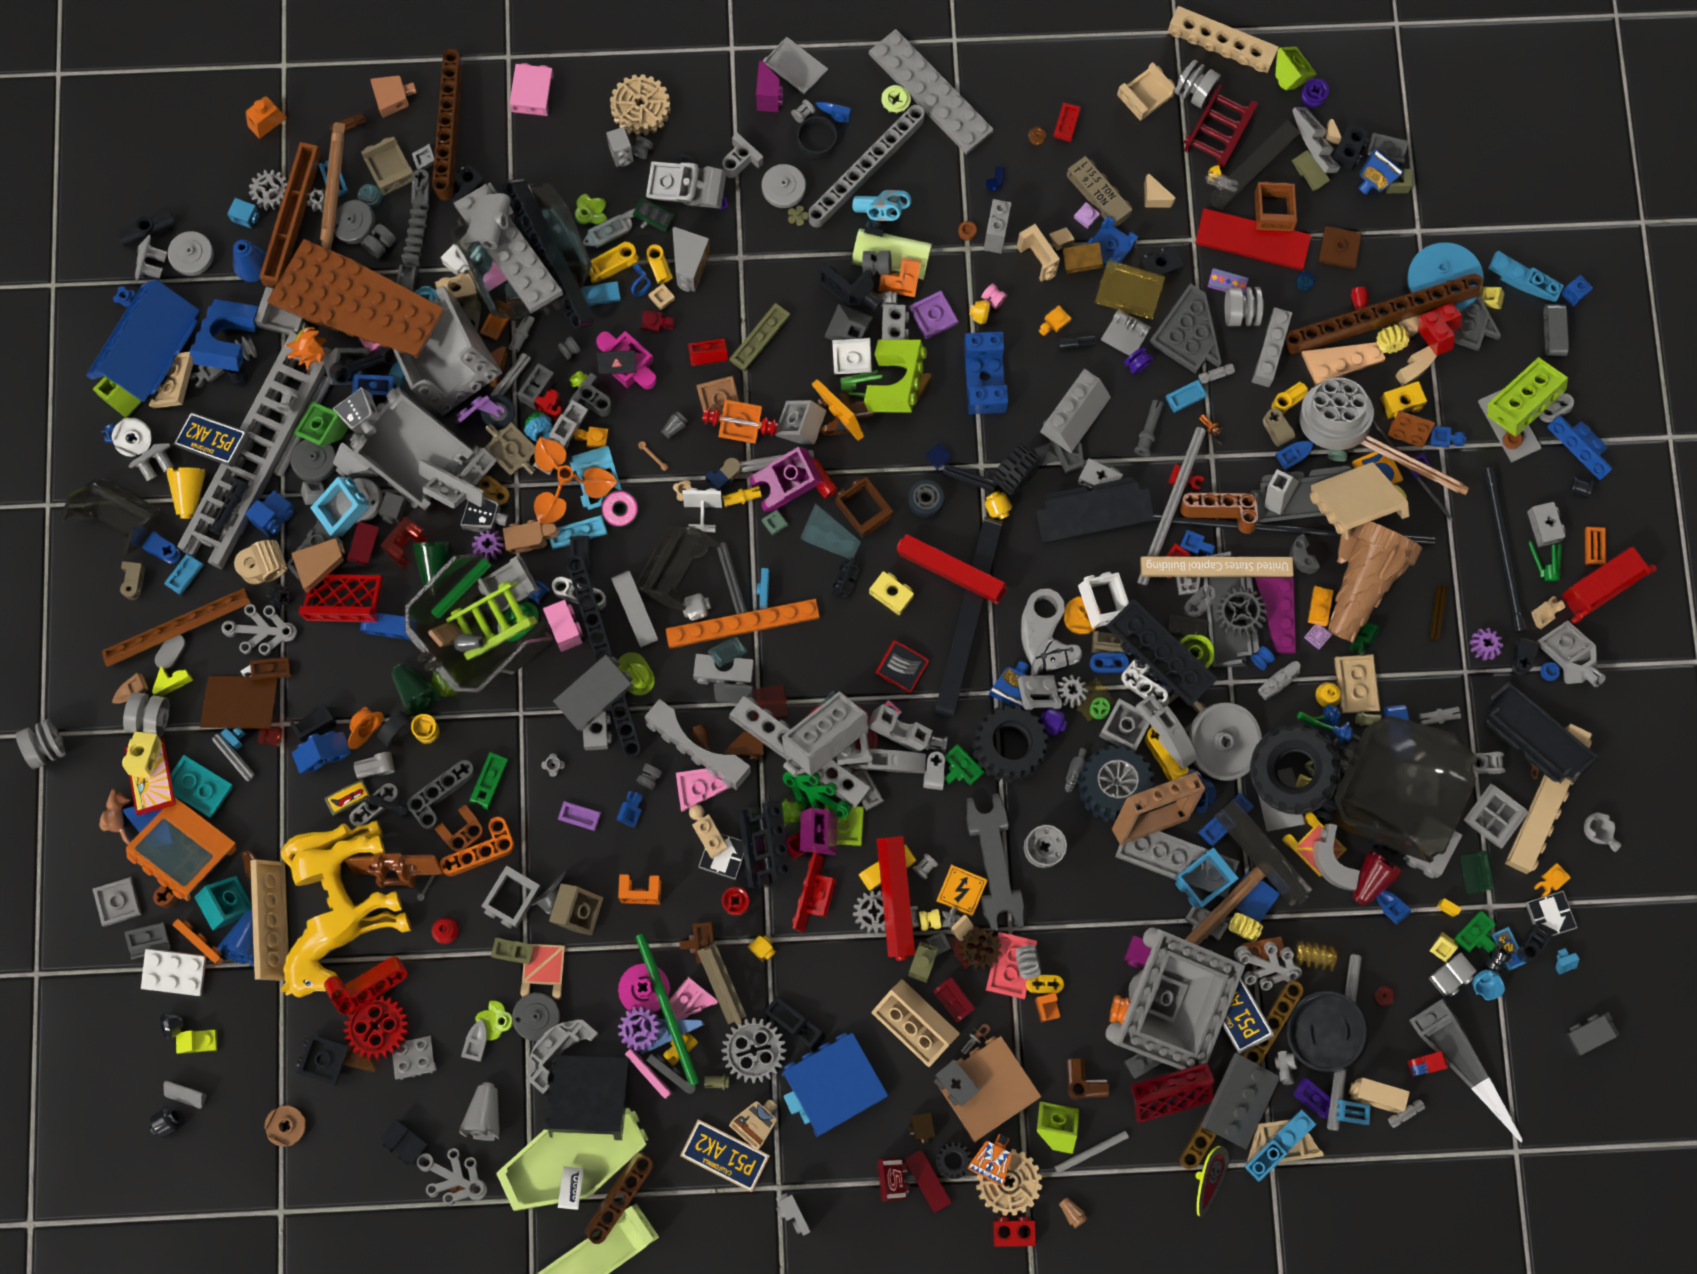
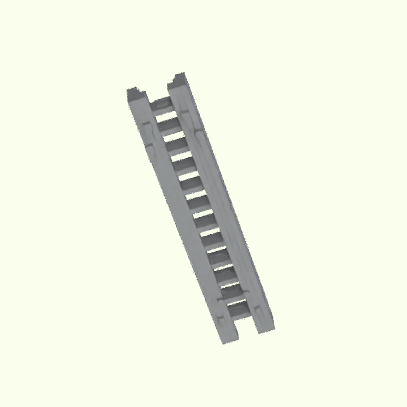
[177,332,332,570]

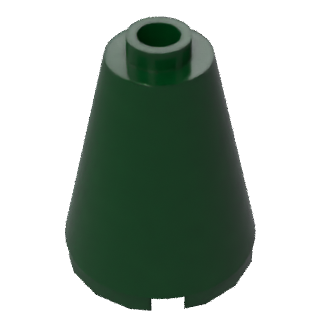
[412,542,451,593]

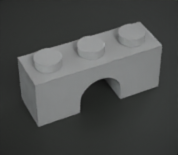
[693,654,754,686]
[868,704,932,753]

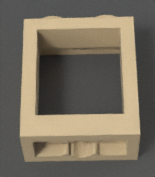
[1348,1078,1409,1113]

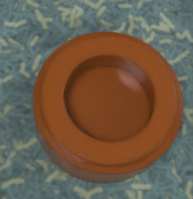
[958,221,977,241]
[1502,431,1523,450]

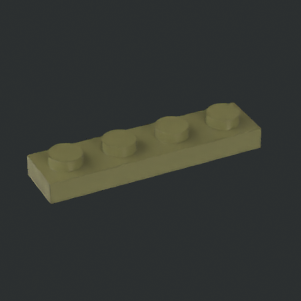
[730,303,790,372]

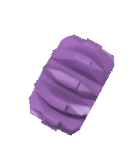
[472,529,505,561]
[1469,628,1503,661]

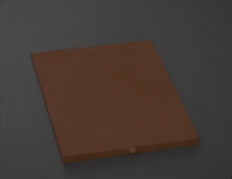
[200,676,278,729]

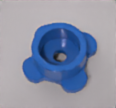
[113,286,135,307]

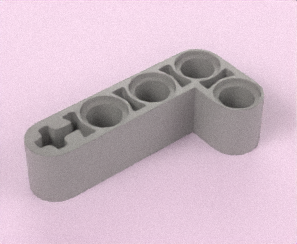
[611,571,658,648]

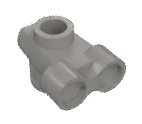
[1275,1051,1298,1085]

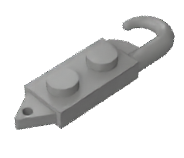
[582,209,648,248]

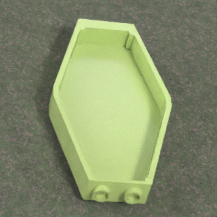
[496,1108,648,1211]

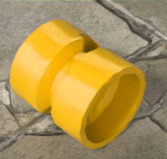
[411,714,440,744]

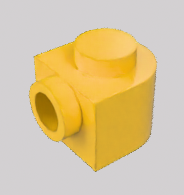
[748,935,776,962]

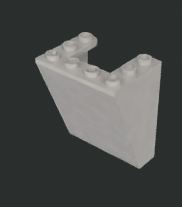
[393,285,502,416]
[350,386,473,510]

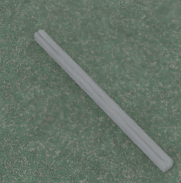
[1138,427,1206,585]
[1327,954,1362,1131]

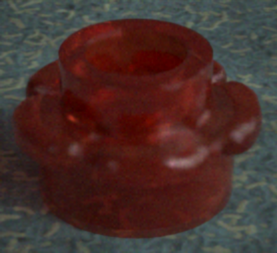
[1375,986,1394,1006]

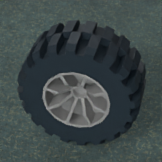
[1079,746,1155,824]

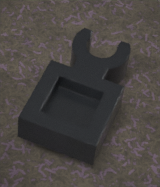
[864,218,887,237]

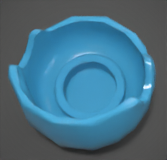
[1472,970,1505,1000]

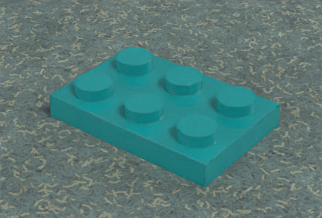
[171,755,233,819]

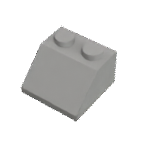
[774,400,826,444]

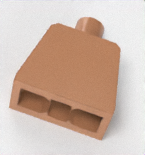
[370,76,417,118]

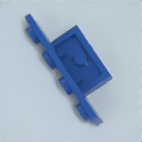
[1547,415,1612,480]

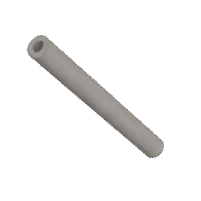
[1054,1131,1129,1174]

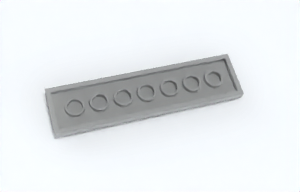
[869,29,994,155]
[454,185,563,313]

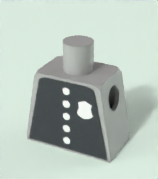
[333,387,380,436]
[461,497,509,533]

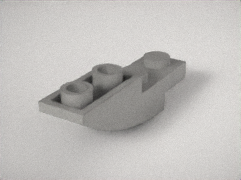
[533,400,589,476]
[1136,694,1198,769]
[848,749,926,773]

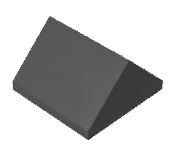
[323,348,370,385]

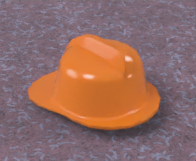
[348,707,384,750]

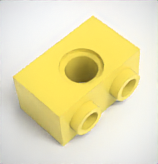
[869,571,914,616]
[122,732,163,778]

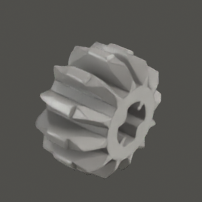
[1057,675,1088,708]
[1016,945,1041,979]

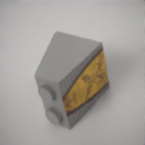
[673,227,710,292]

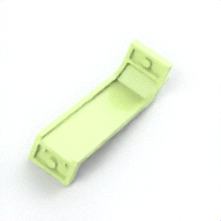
[537,1203,659,1274]

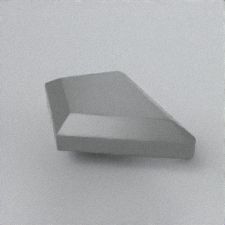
[1176,577,1201,595]

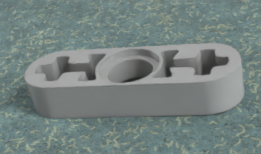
[349,783,399,827]

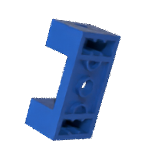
[964,332,1008,414]

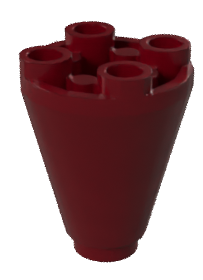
[1351,850,1402,907]

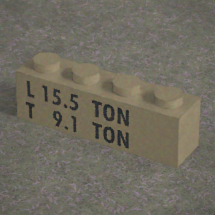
[1067,156,1132,228]

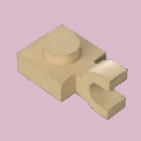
[1531,596,1565,629]

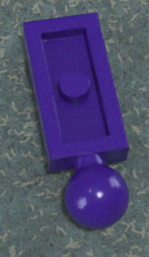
[1293,1078,1341,1122]

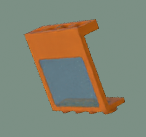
[126,797,236,901]

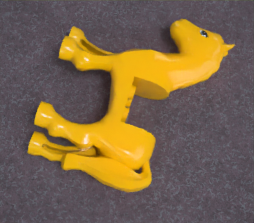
[281,820,411,998]

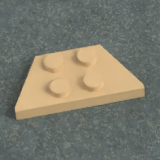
[1246,1119,1324,1164]

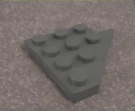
[1149,283,1221,374]
[1453,295,1501,351]

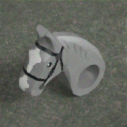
[1021,589,1082,676]

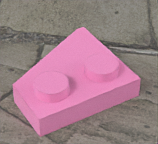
[669,977,718,1020]

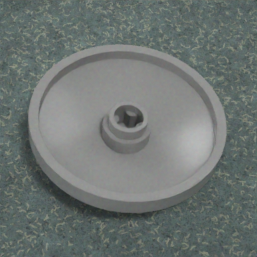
[1188,703,1262,780]

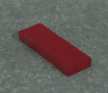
[904,1149,951,1213]

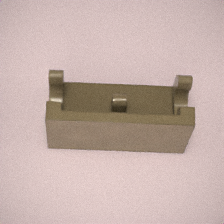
[1091,631,1131,656]

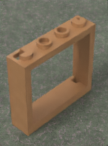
[1112,772,1205,845]

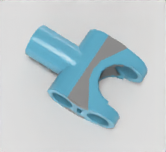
[852,190,912,221]

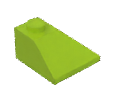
[1275,46,1317,90]
[1037,1101,1079,1154]

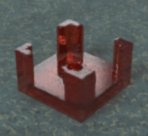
[380,516,428,569]

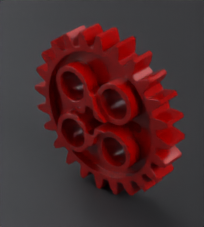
[343,995,409,1061]

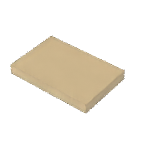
[1334,654,1380,714]

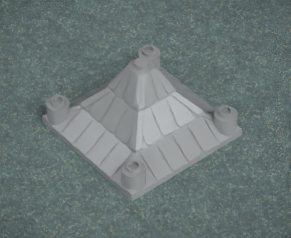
[1106,928,1245,1070]

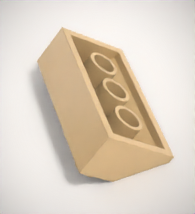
[871,979,960,1067]

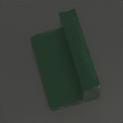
[1459,850,1494,894]

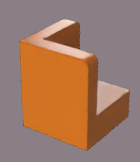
[1035,993,1060,1022]

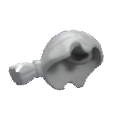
[1584,812,1621,852]

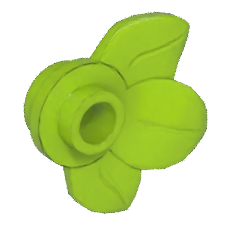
[575,194,607,224]
[475,1001,513,1041]

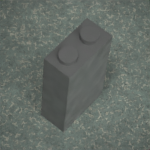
[553,655,634,731]

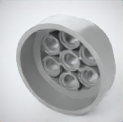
[1299,378,1374,450]

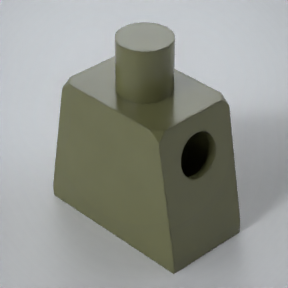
[908,941,939,983]

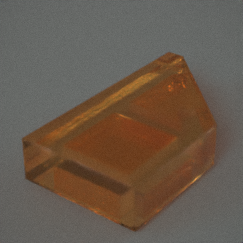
[343,1044,376,1072]

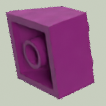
[756,61,783,112]

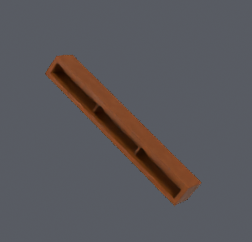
[259,142,322,288]

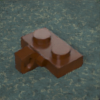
[679,922,714,964]

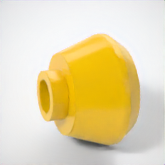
[969,300,990,325]
[1315,682,1341,707]

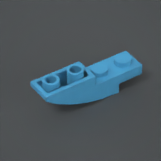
[1488,251,1564,302]
[1245,1109,1316,1182]

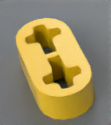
[1026,975,1064,993]

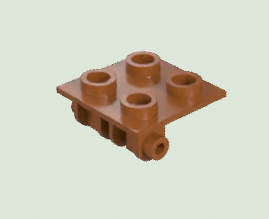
[1387,411,1435,448]

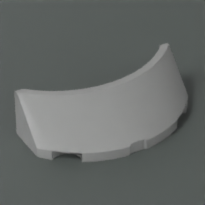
[528,1020,599,1095]

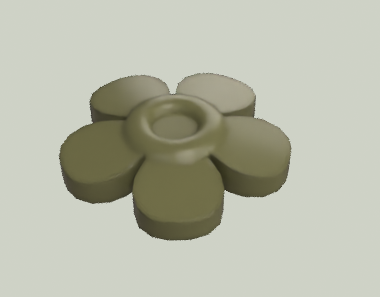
[788,206,808,226]

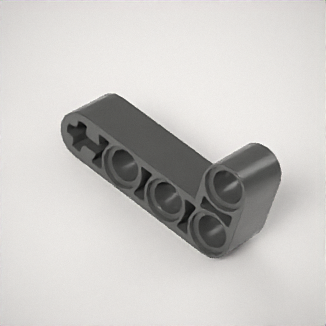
[408,760,476,831]

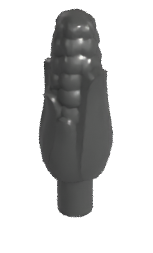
[1065,748,1087,792]

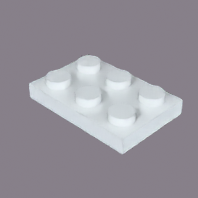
[141,948,206,996]

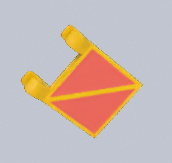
[1282,812,1347,877]

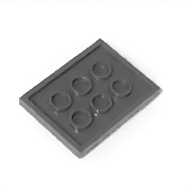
[1201,1053,1280,1150]

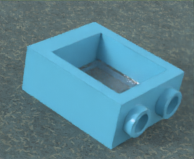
[310,477,370,536]

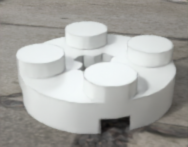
[112,418,152,457]

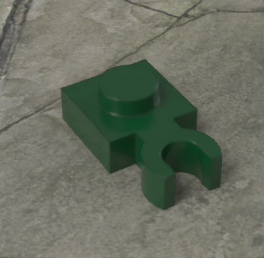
[1350,622,1381,656]

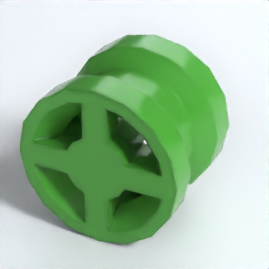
[1090,698,1110,719]

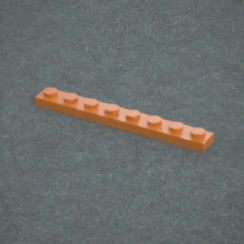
[666,599,820,649]

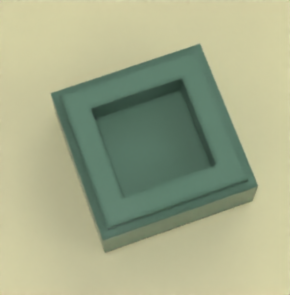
[761,509,788,536]

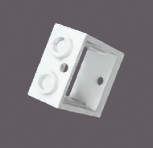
[1078,572,1129,628]

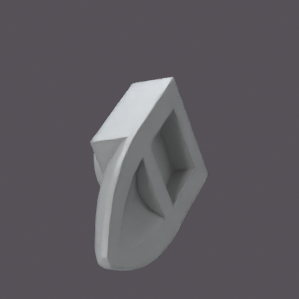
[461,1020,487,1062]

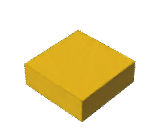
[1437,898,1462,917]

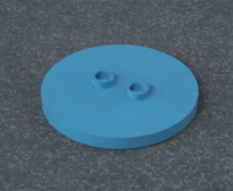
[1407,243,1483,311]

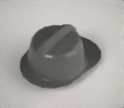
[531,872,566,914]

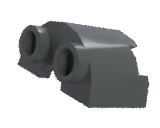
[1289,534,1320,574]

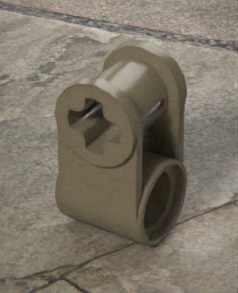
[1263,408,1295,447]

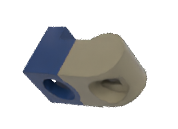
[705,458,741,491]

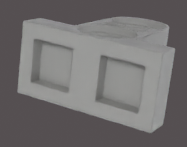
[722,133,764,178]

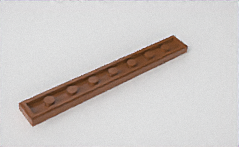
[102,588,251,667]

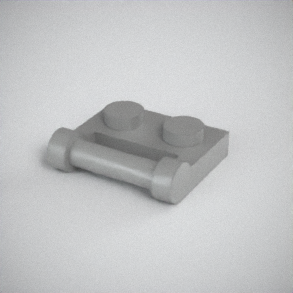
[1018,675,1062,710]
[836,731,872,765]

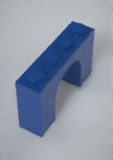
[190,299,259,371]

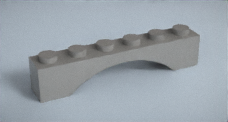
[645,699,751,790]

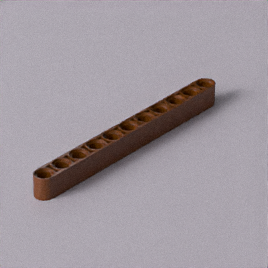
[1286,274,1483,354]

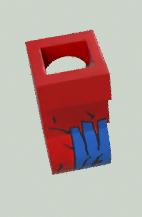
[1407,1051,1448,1077]

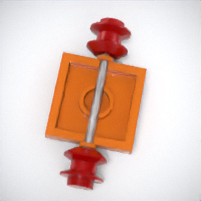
[702,400,778,444]

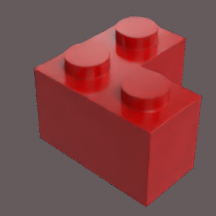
[1418,302,1462,356]

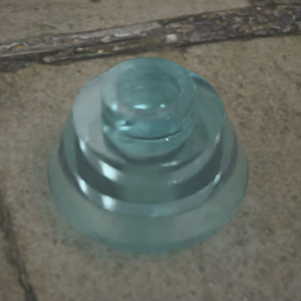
[357,184,382,208]

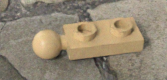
[689,805,729,859]

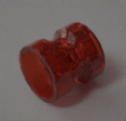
[258,727,283,747]

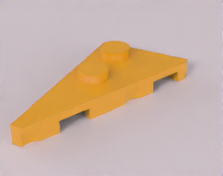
[812,379,864,441]

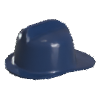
[1187,769,1217,814]

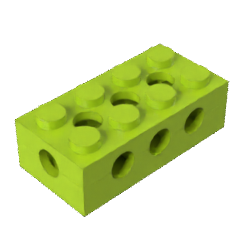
[1487,357,1568,437]

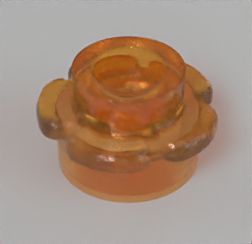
[1028,127,1046,145]

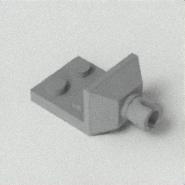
[1537,620,1606,687]

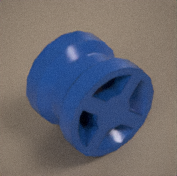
[1251,646,1275,671]

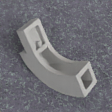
[1313,824,1360,891]

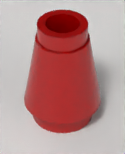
[1350,287,1369,310]

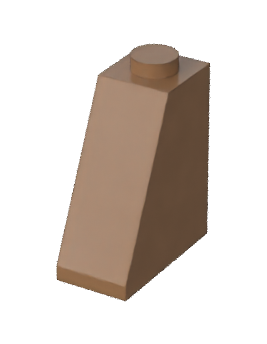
[291,538,346,593]

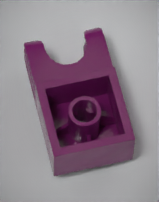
[749,447,823,512]

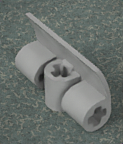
[464,193,511,250]

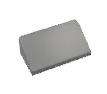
[164,1081,207,1109]

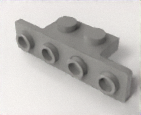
[419,459,484,509]

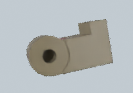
[120,561,146,600]

